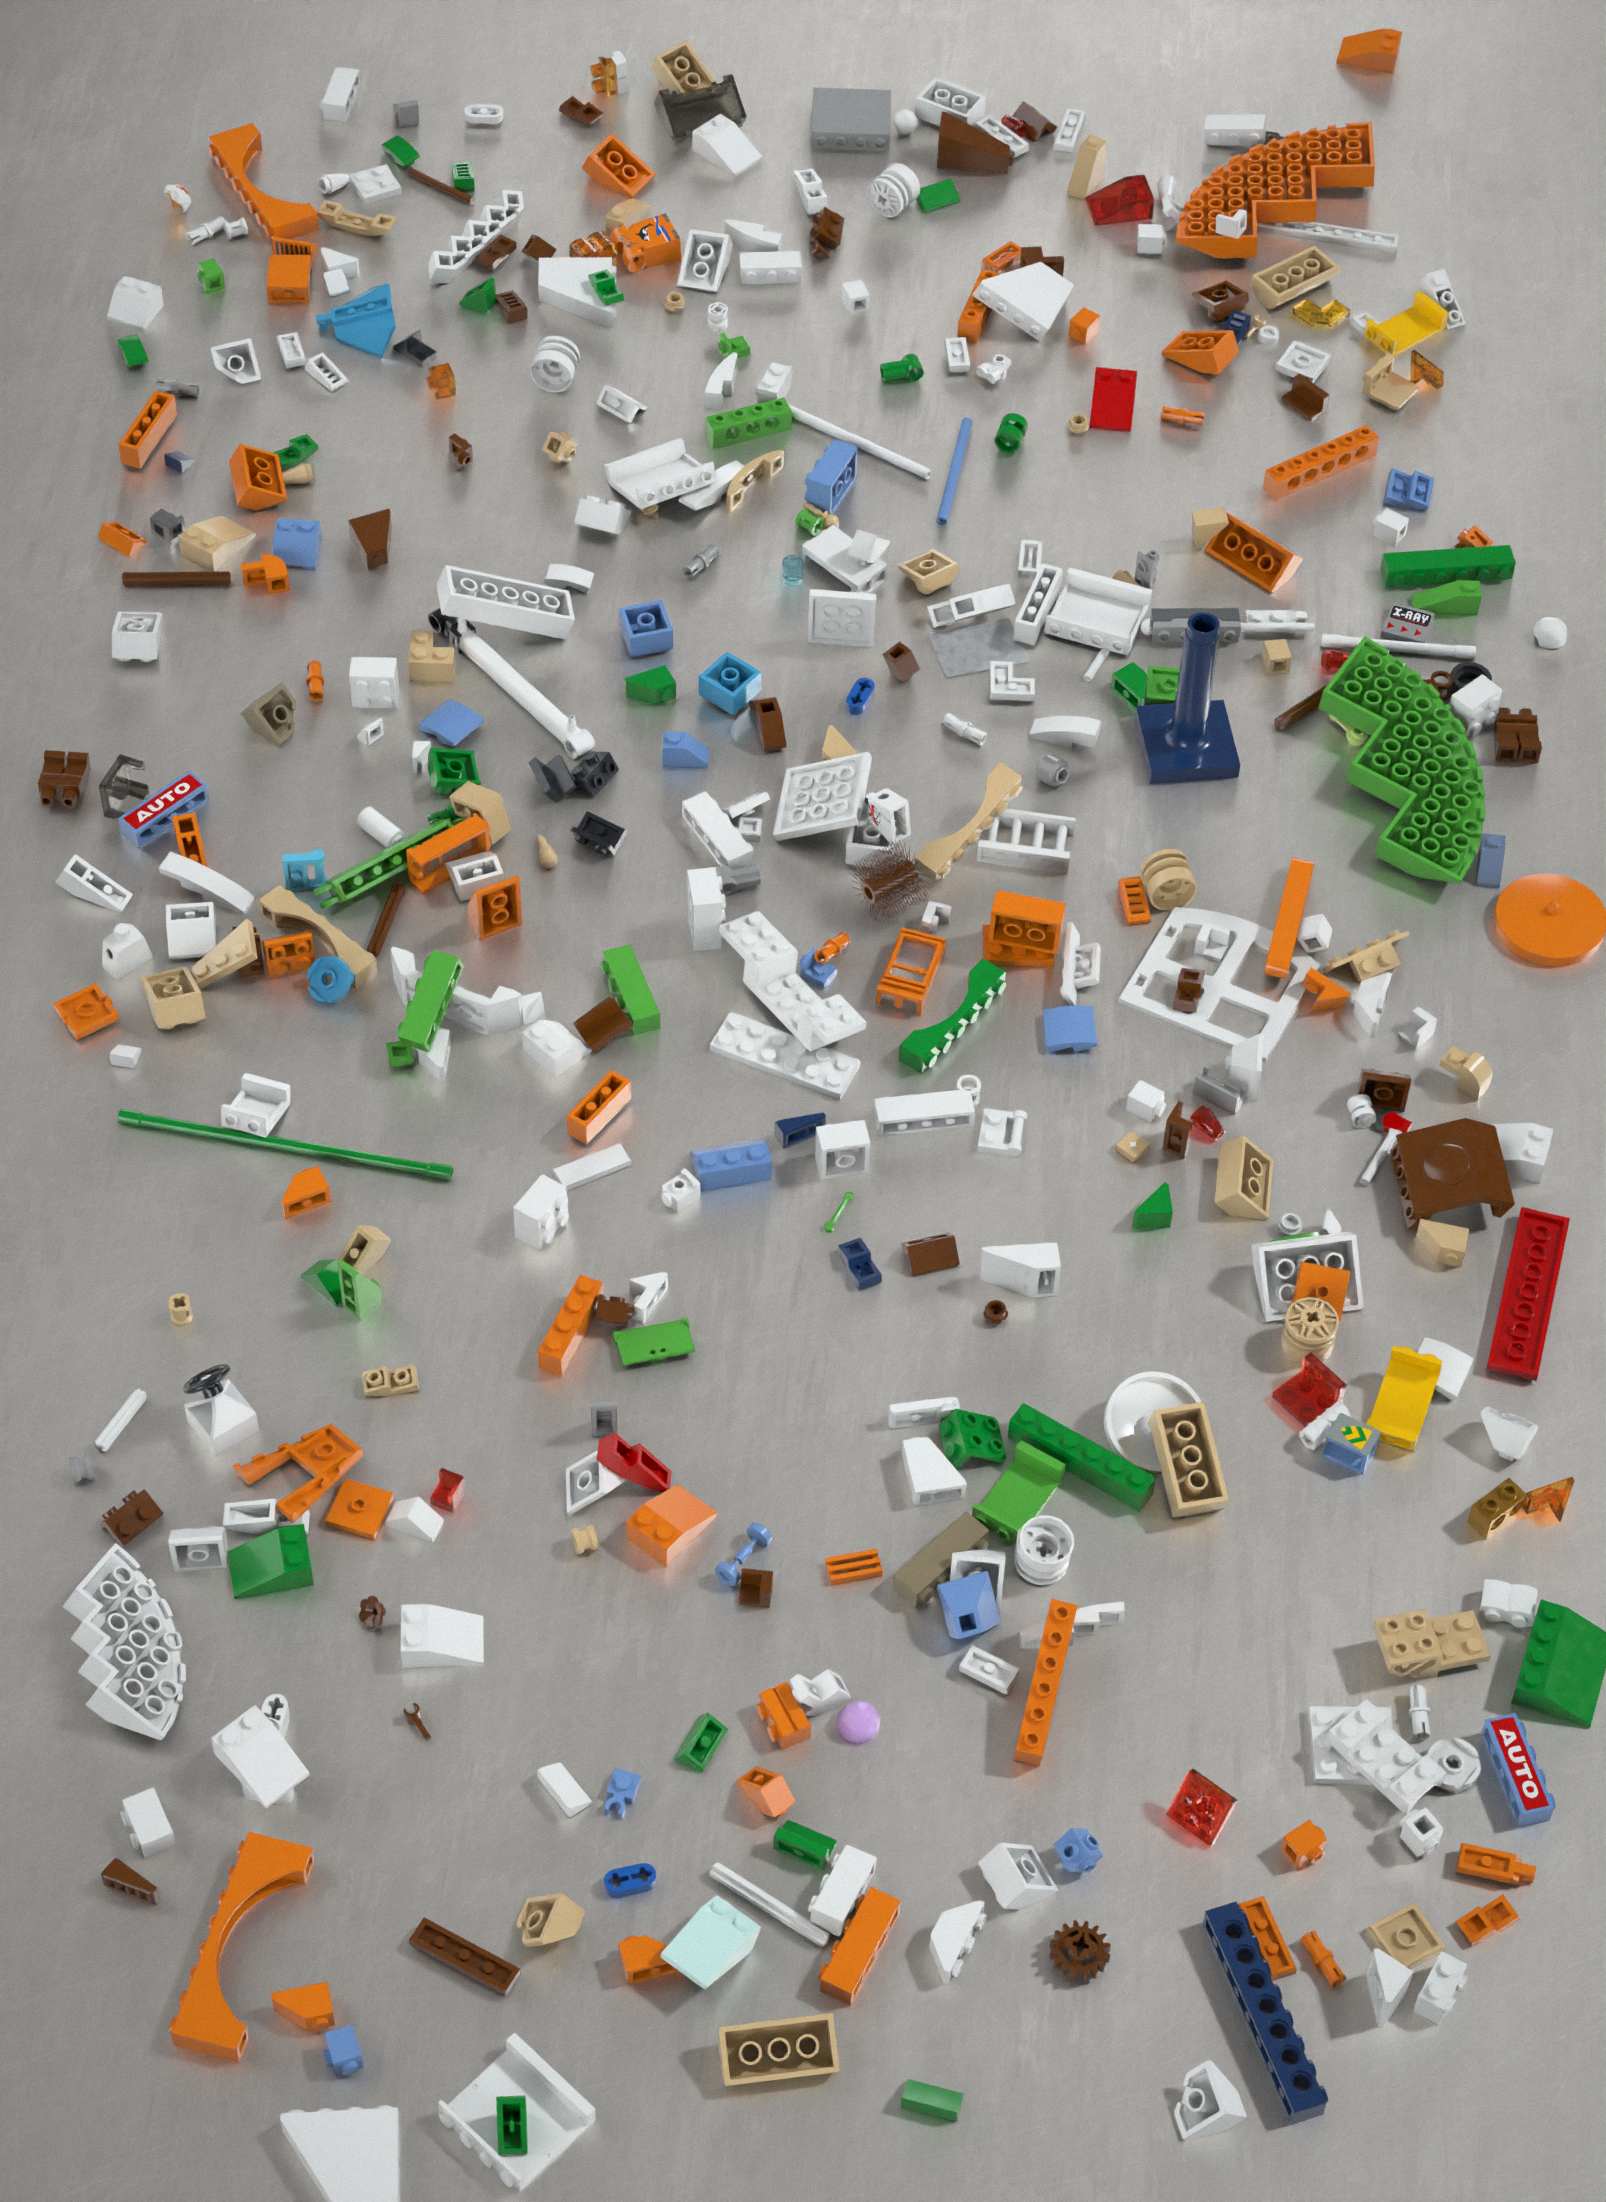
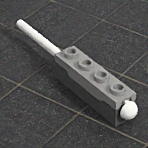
[1141,608,1314,643]

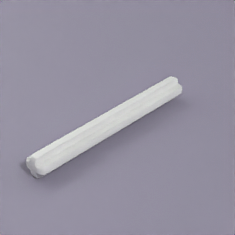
[709,1863,830,1947]

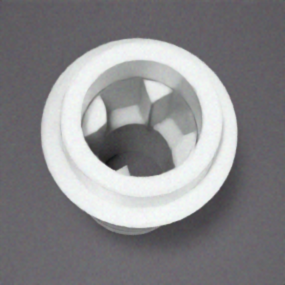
[318,173,349,194]
[1157,175,1177,205]

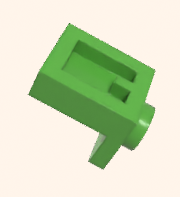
[717,332,750,358]

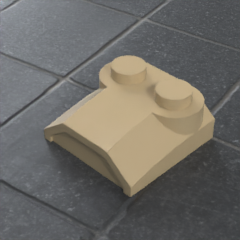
[898,549,959,594]

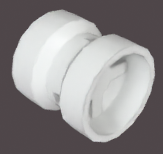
[708,302,728,331]
[1347,1094,1376,1128]

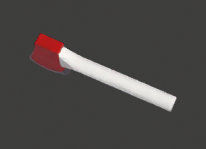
[1360,1108,1412,1186]

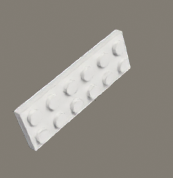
[710,1011,860,1100]

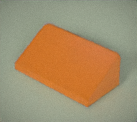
[98,521,147,556]

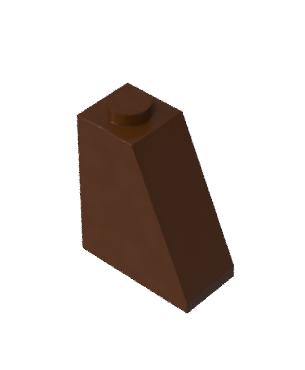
[348,508,392,569]

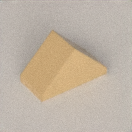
[1192,507,1229,550]

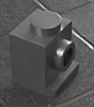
[150,508,185,545]

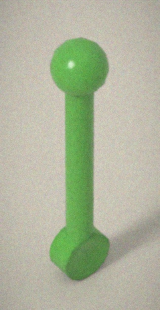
[824,1192,854,1233]

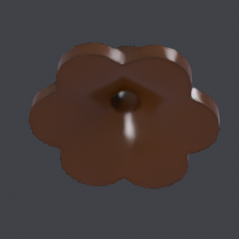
[811,238,832,258]
[359,1596,386,1629]

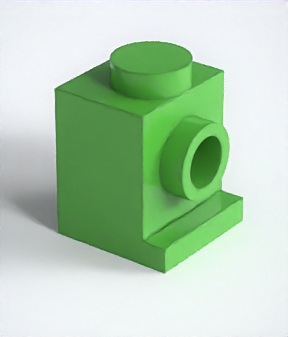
[197,258,225,294]

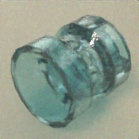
[782,555,804,586]

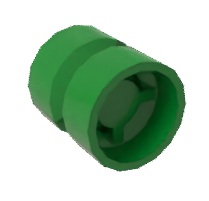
[994,413,1028,453]

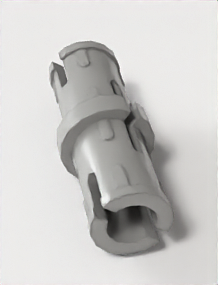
[155,379,200,397]
[682,544,720,579]

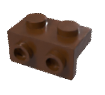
[809,207,845,249]
[99,1489,164,1547]

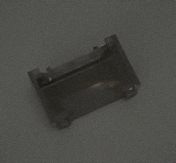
[654,74,747,142]

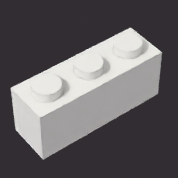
[320,67,360,122]
[1204,115,1266,145]
[739,251,802,284]
[808,1844,877,1937]

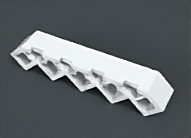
[428,190,524,284]

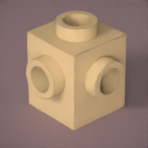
[541,431,579,464]

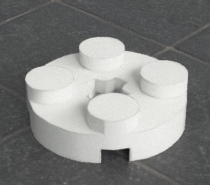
[1427,1738,1481,1794]

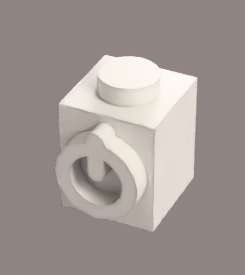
[1399,1807,1443,1857]

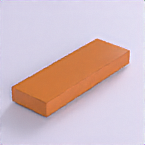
[1238,1896,1297,1981]

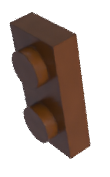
[476,234,517,270]

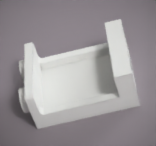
[221,1073,290,1137]

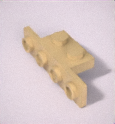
[1323,930,1410,983]

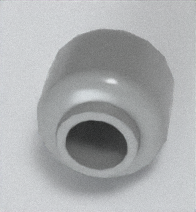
[1036,754,1069,787]

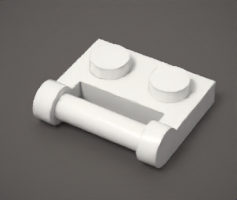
[977,1108,1027,1157]

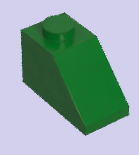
[1111,662,1147,710]
[624,665,676,705]

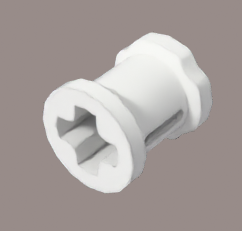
[223,217,249,240]

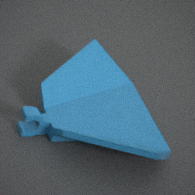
[316,283,396,358]

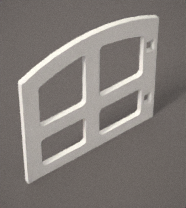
[1118,907,1320,1062]

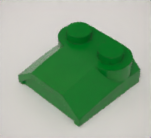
[428,748,481,794]

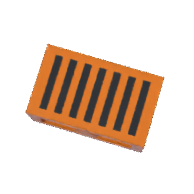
[271,237,318,264]

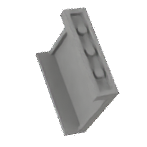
[811,87,891,150]

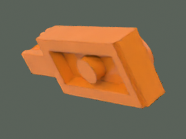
[1456,1843,1536,1884]

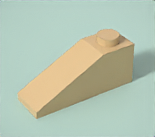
[605,198,650,238]

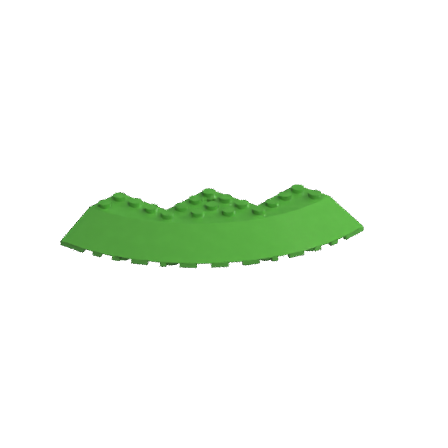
[1318,636,1485,884]

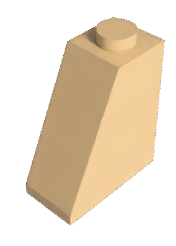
[1067,134,1107,200]

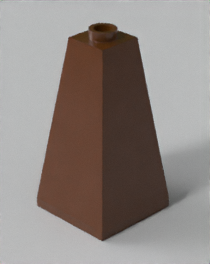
[937,112,1013,174]

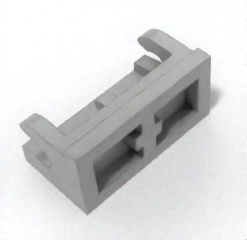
[1193,1067,1247,1115]

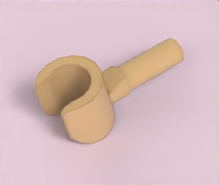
[1244,315,1266,339]

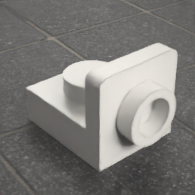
[920,901,951,934]

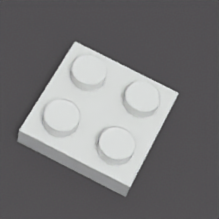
[350,164,402,204]
[1275,340,1331,383]

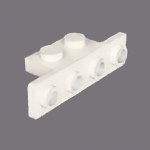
[1060,922,1101,1006]

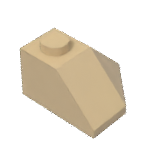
[516,1893,585,1947]

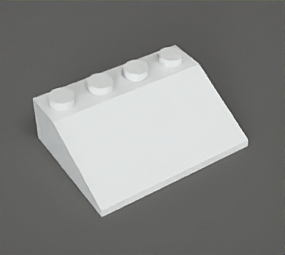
[1251,1232,1364,1322]

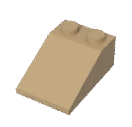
[651,40,719,105]
[178,516,256,571]
[140,967,205,1029]

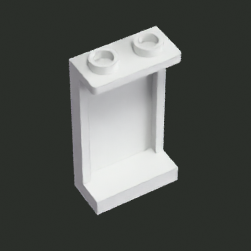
[802,525,888,593]

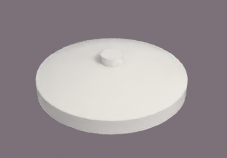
[1104,1371,1201,1474]

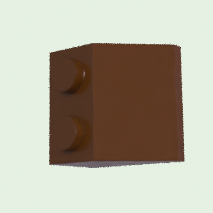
[1357,1068,1412,1112]

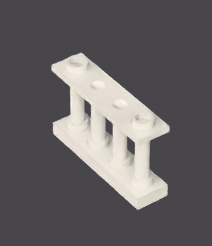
[976,809,1076,874]

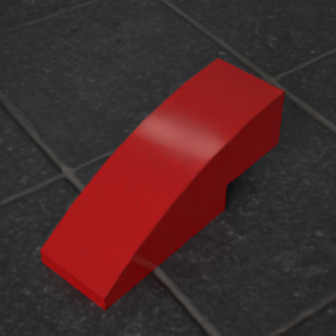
[596,1433,672,1492]

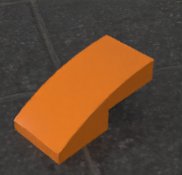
[1456,1894,1520,1946]

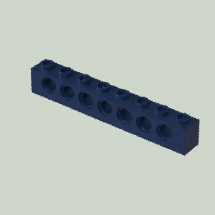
[1202,1901,1328,2125]

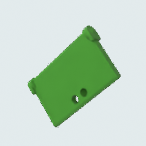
[612,1317,695,1366]

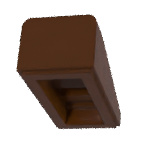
[496,290,528,323]
[101,1858,160,1905]

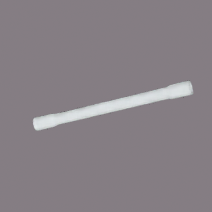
[1321,634,1476,659]

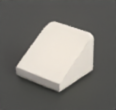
[323,269,350,297]
[357,718,384,746]
[412,741,431,773]
[109,1044,141,1069]
[1320,1210,1341,1235]

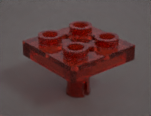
[1166,1768,1238,1847]

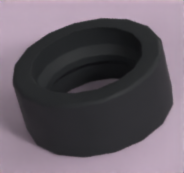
[1449,662,1492,695]

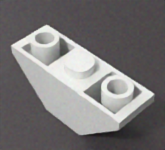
[929,1900,987,1985]

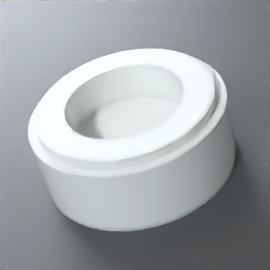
[1258,326,1279,345]

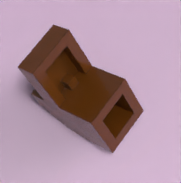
[1020,246,1064,277]

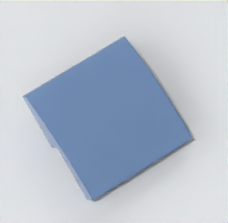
[1383,468,1434,510]
[418,699,484,747]
[1043,1005,1098,1052]

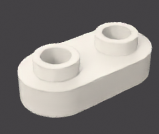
[464,104,504,124]

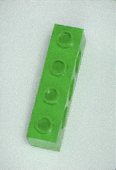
[705,397,792,449]

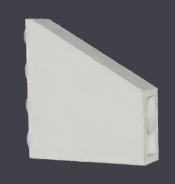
[538,257,617,327]
[972,262,1074,341]
[280,2105,400,2202]

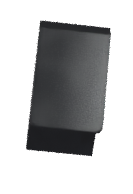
[393,330,437,368]

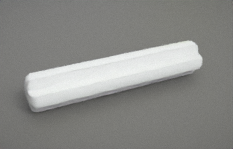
[94,1388,147,1452]

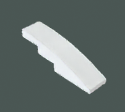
[679,460,744,511]
[159,851,255,915]
[1019,1601,1125,1649]

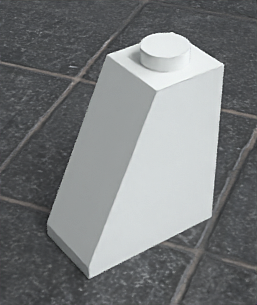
[902,1437,967,1507]

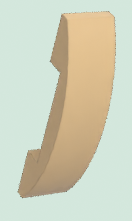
[316,200,398,236]
[727,450,784,512]

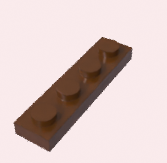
[409,1917,521,1996]

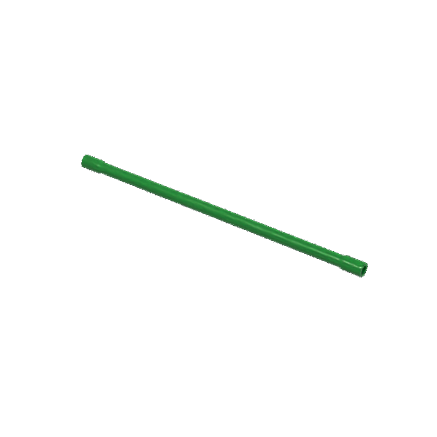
[118,1108,453,1180]

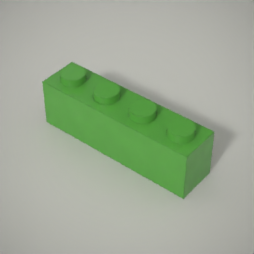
[600,944,660,1036]
[397,949,464,1052]

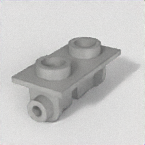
[1134,550,1159,589]

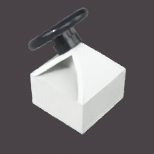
[183,1364,259,1456]

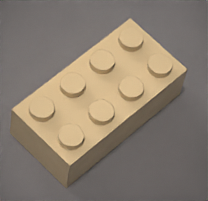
[1149,1402,1229,1518]

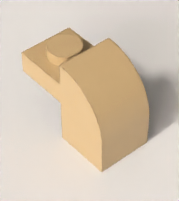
[1439,1045,1492,1101]

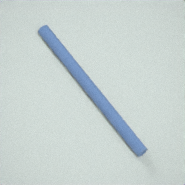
[936,418,973,525]

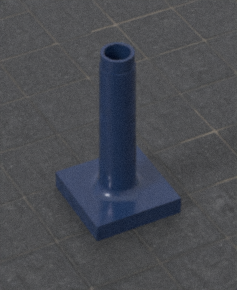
[1134,612,1240,784]

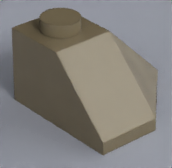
[240,683,296,746]

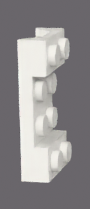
[1326,1699,1447,1815]

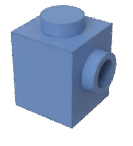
[323,2025,363,2076]

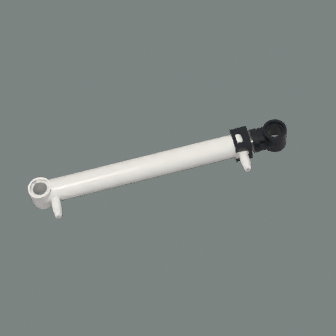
[428,608,595,759]

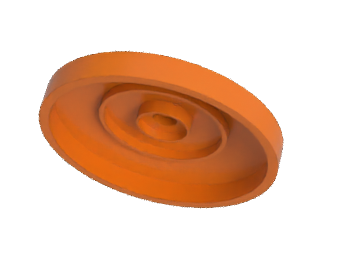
[1494,874,1606,966]

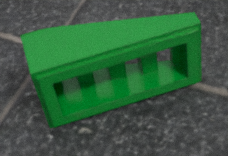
[452,162,475,191]

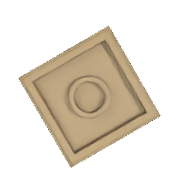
[1367,1902,1446,1970]

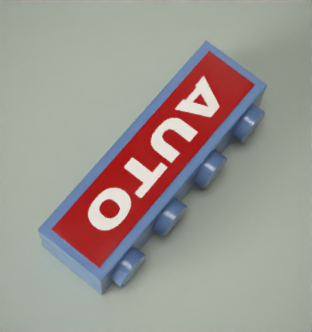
[118,771,209,848]
[1481,1713,1555,1828]

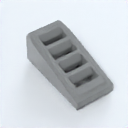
[591,1401,618,1436]

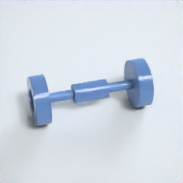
[714,1523,772,1586]

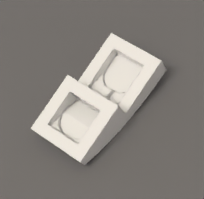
[544,564,594,594]

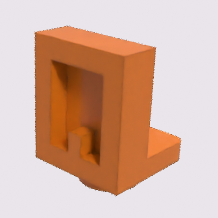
[1454,525,1493,548]

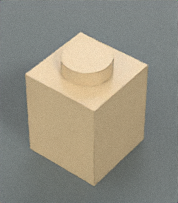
[1262,639,1292,675]

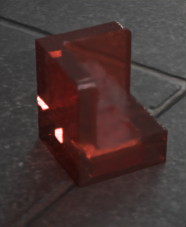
[430,1468,465,1513]

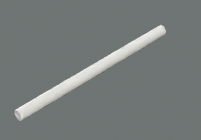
[789,405,931,480]

